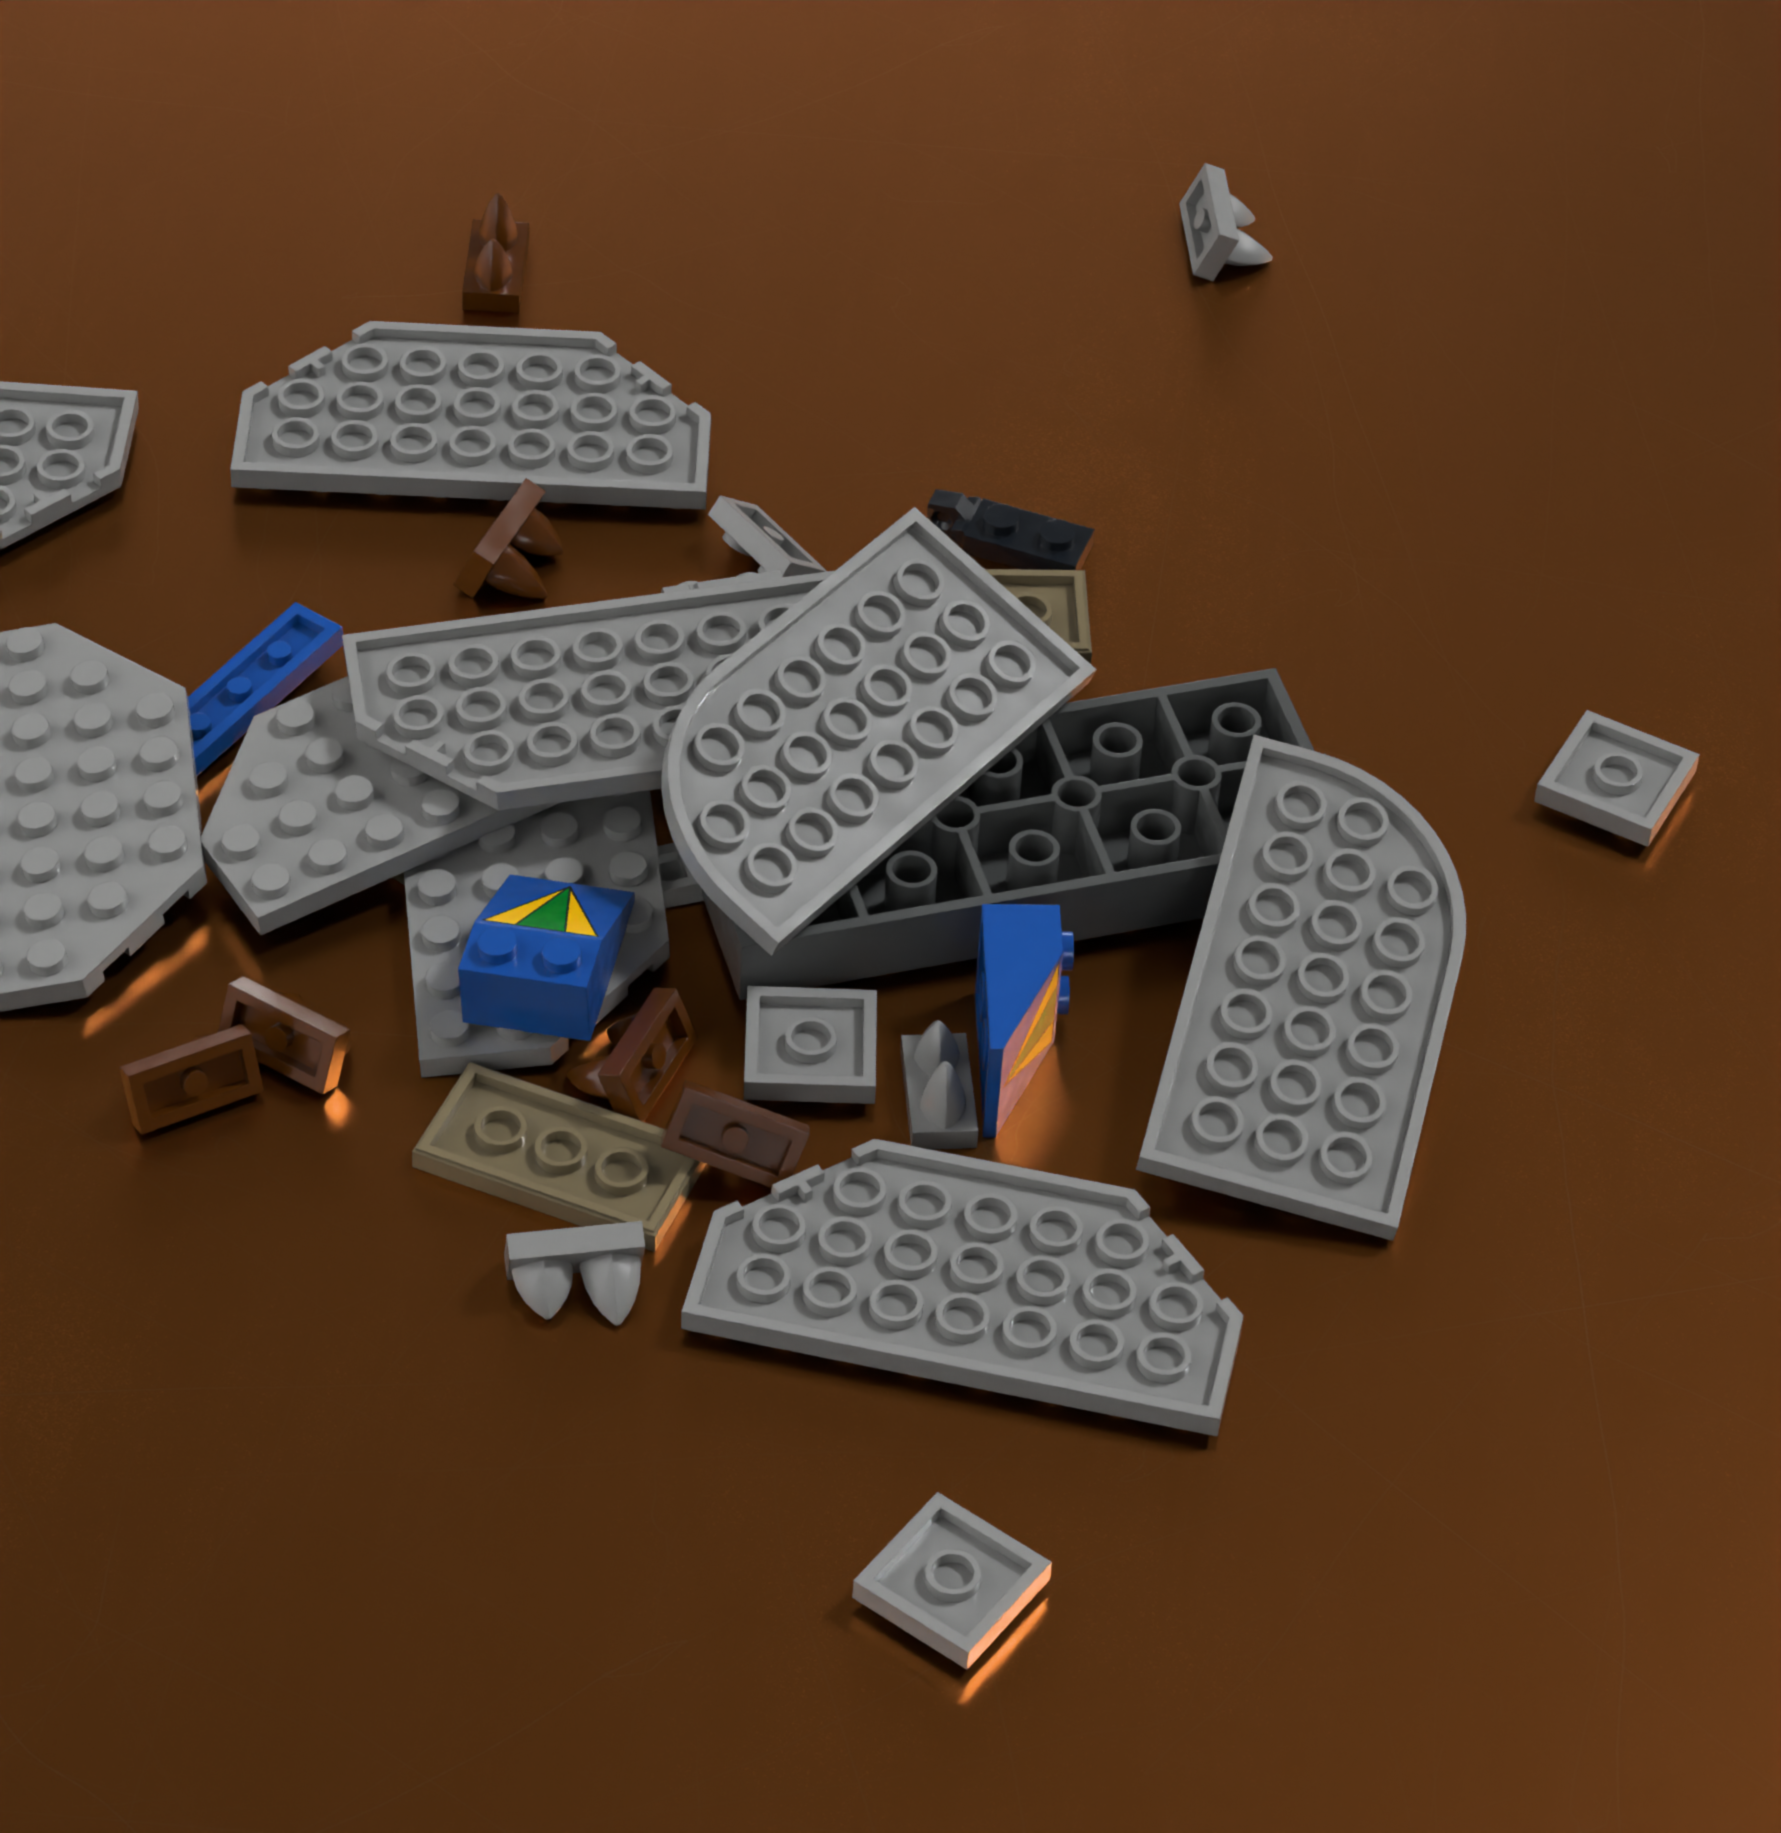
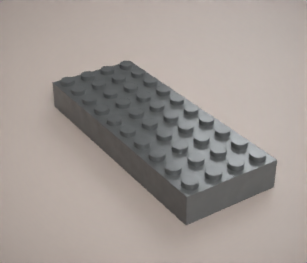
[702,668,1315,1000]

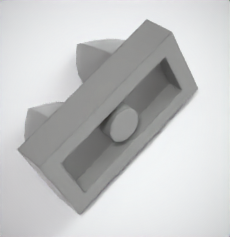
[1179,163,1273,281]
[900,1020,978,1150]
[504,1221,645,1326]

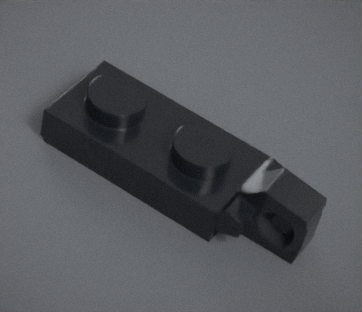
[927,489,1095,570]

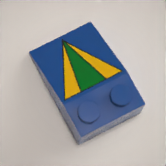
[458,874,635,1041]
[975,904,1074,1137]

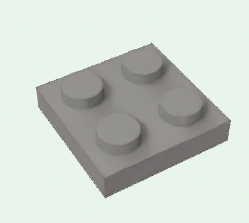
[1534,710,1700,847]
[744,986,877,1104]
[852,1492,1052,1670]

